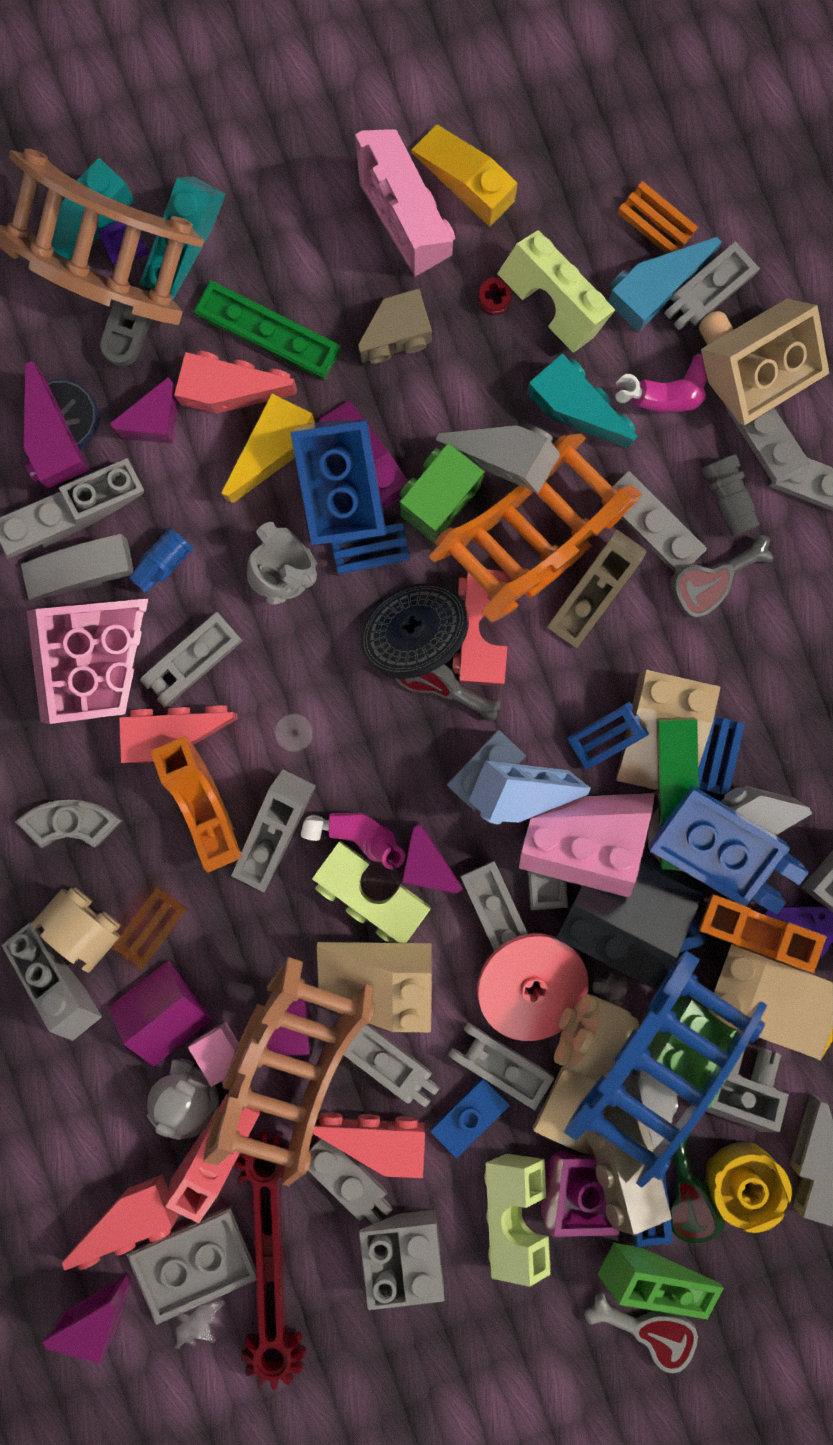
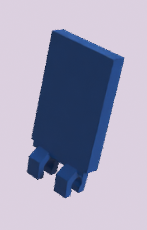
[648,785,808,914]

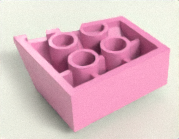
[355,129,455,277]
[27,599,148,724]
[519,793,654,898]

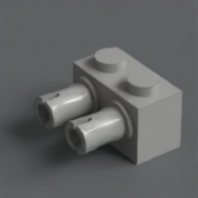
[705,1048,789,1132]

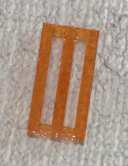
[112,887,188,970]

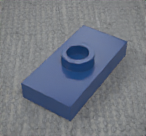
[430,1077,510,1159]

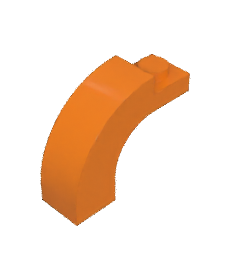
[150,736,243,873]

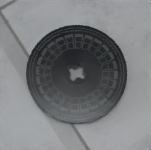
[360,583,469,679]

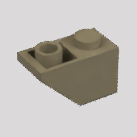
[358,289,432,364]

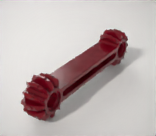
[233,1128,306,1391]

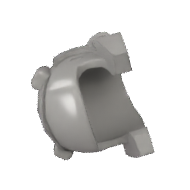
[247,522,317,605]
[146,1059,219,1140]

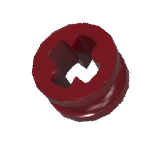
[478,277,512,316]

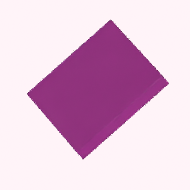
[402,822,463,893]
[108,961,214,1066]
[42,1274,131,1364]

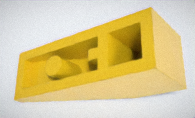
[411,124,518,227]
[222,394,315,503]

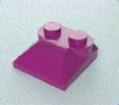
[541,1150,619,1237]

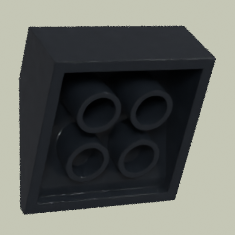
[555,855,706,991]

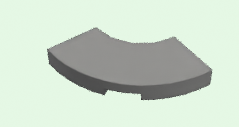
[15,799,123,848]

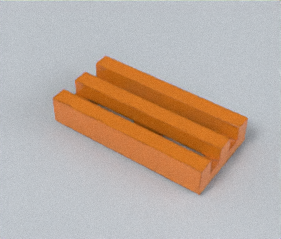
[617,181,698,254]

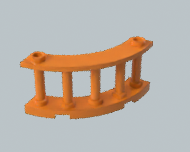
[429,433,643,622]

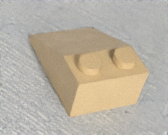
[615,670,720,790]
[317,942,432,1032]
[707,944,833,1060]

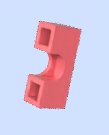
[452,570,512,686]

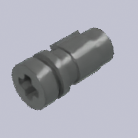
[702,454,760,536]

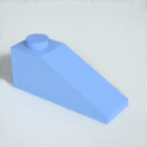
[469,761,591,824]

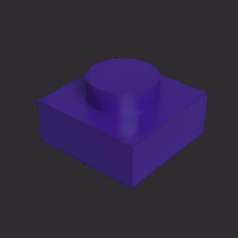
[98,221,149,266]

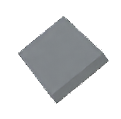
[126,1205,257,1325]

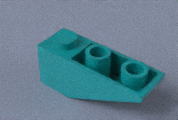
[140,177,226,300]
[526,353,637,448]

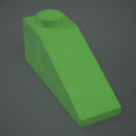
[598,1243,724,1320]

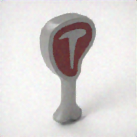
[584,1292,698,1373]

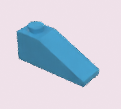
[608,237,722,333]

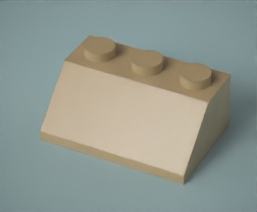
[701,299,829,425]

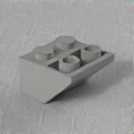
[359,1209,445,1310]

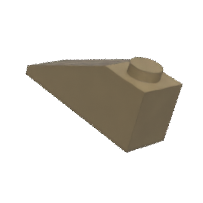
[547,530,647,648]

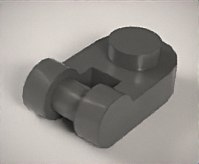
[100,301,153,367]

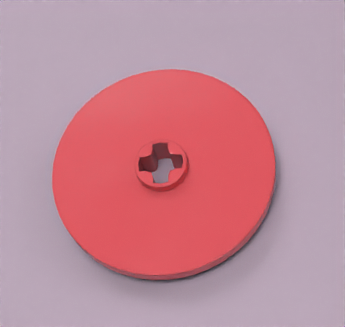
[477,934,589,1041]

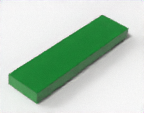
[193,280,341,381]
[657,717,699,870]

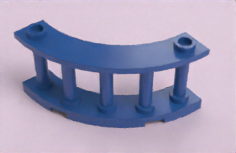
[563,951,767,1188]

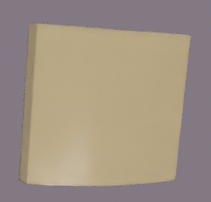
[533,1066,610,1156]

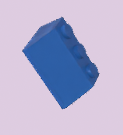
[291,420,386,545]

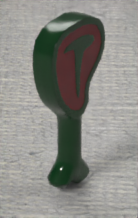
[670,1132,725,1243]

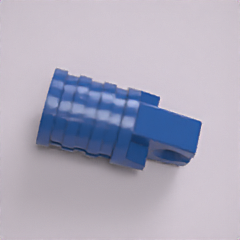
[130,526,194,592]

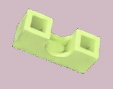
[497,230,615,353]
[312,841,431,943]
[484,1154,550,1287]

